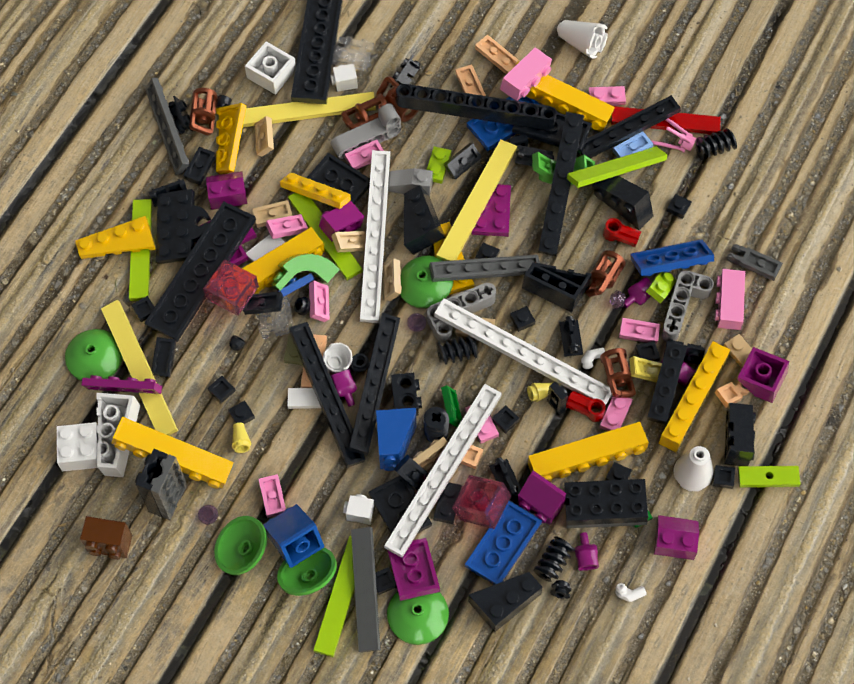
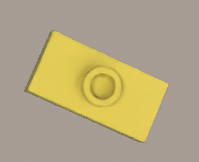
[629,356,662,383]

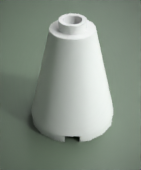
[557,20,608,59]
[674,446,714,491]

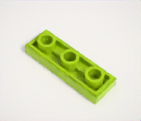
[738,466,800,488]

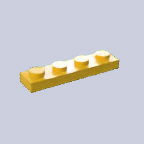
[280,173,351,209]

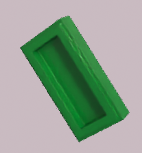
[441,385,462,428]

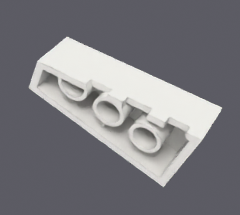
[97,393,140,477]

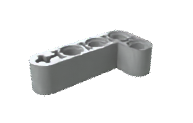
[330,104,401,159]
[661,271,714,341]
[427,283,496,343]

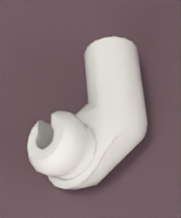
[581,348,605,369]
[615,583,647,602]

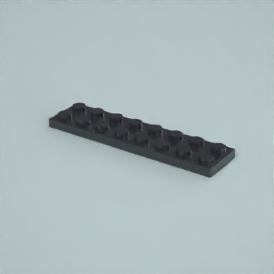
[291,0,343,104]
[144,201,256,342]

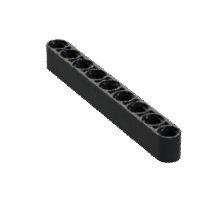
[396,84,557,130]

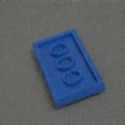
[467,96,539,151]
[630,239,714,276]
[465,500,542,585]

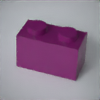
[319,201,364,242]

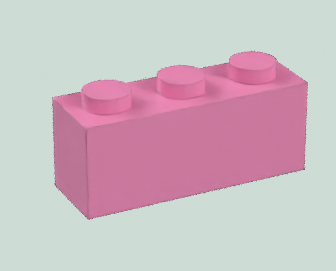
[500,48,552,101]
[715,269,745,330]

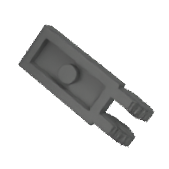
[727,244,783,281]

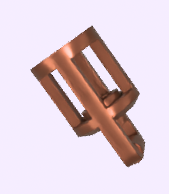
[376,76,419,122]
[189,88,218,136]
[342,94,387,130]
[585,250,626,297]
[600,348,636,398]

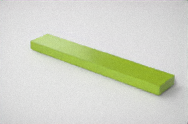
[567,146,667,188]
[288,193,363,281]
[129,199,152,301]
[313,536,355,658]

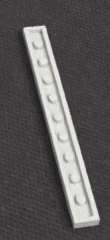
[360,150,390,323]
[434,298,611,405]
[384,384,502,558]

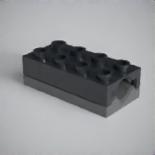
[135,449,187,520]
[564,479,648,529]

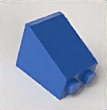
[376,408,417,471]
[263,504,325,568]

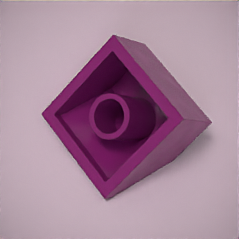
[206,171,248,210]
[737,347,790,403]
[517,470,566,525]
[654,515,699,560]

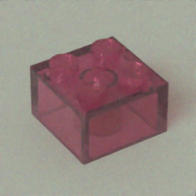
[203,259,259,316]
[452,475,511,529]

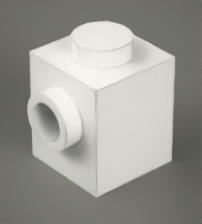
[331,64,358,92]
[343,494,374,525]

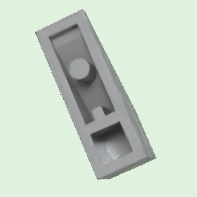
[388,168,433,196]

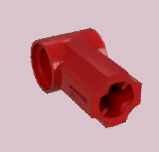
[603,218,642,247]
[566,391,605,422]

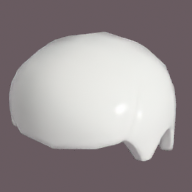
[322,343,352,374]

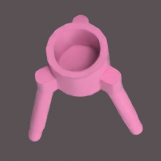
[651,118,697,152]

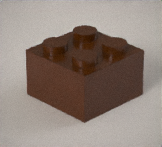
[80,516,133,560]

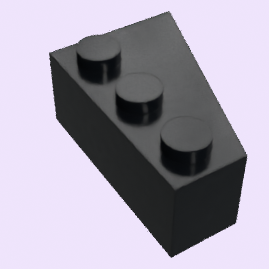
[592,176,654,230]
[404,185,445,255]
[522,262,592,313]
[724,403,756,466]
[468,572,543,632]

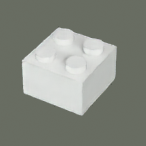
[245,42,296,95]
[57,422,98,472]

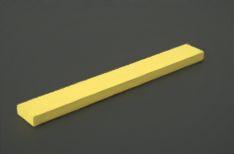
[242,92,376,128]
[436,139,517,261]
[101,300,178,436]

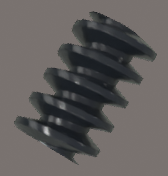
[696,128,737,160]
[436,335,478,365]
[424,407,449,443]
[533,536,575,582]

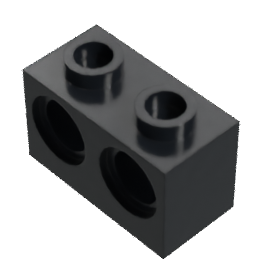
[391,372,422,416]

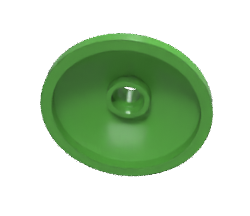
[400,256,453,308]
[65,329,123,381]
[214,516,267,575]
[277,548,337,596]
[387,591,449,645]

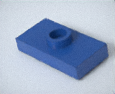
[277,273,314,297]

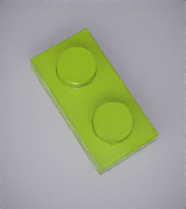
[427,146,451,184]
[646,272,677,303]

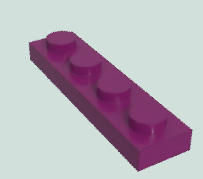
[81,375,162,394]

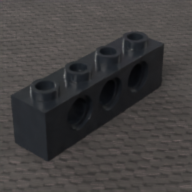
[647,342,687,425]

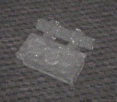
[333,36,374,71]
[256,296,294,339]

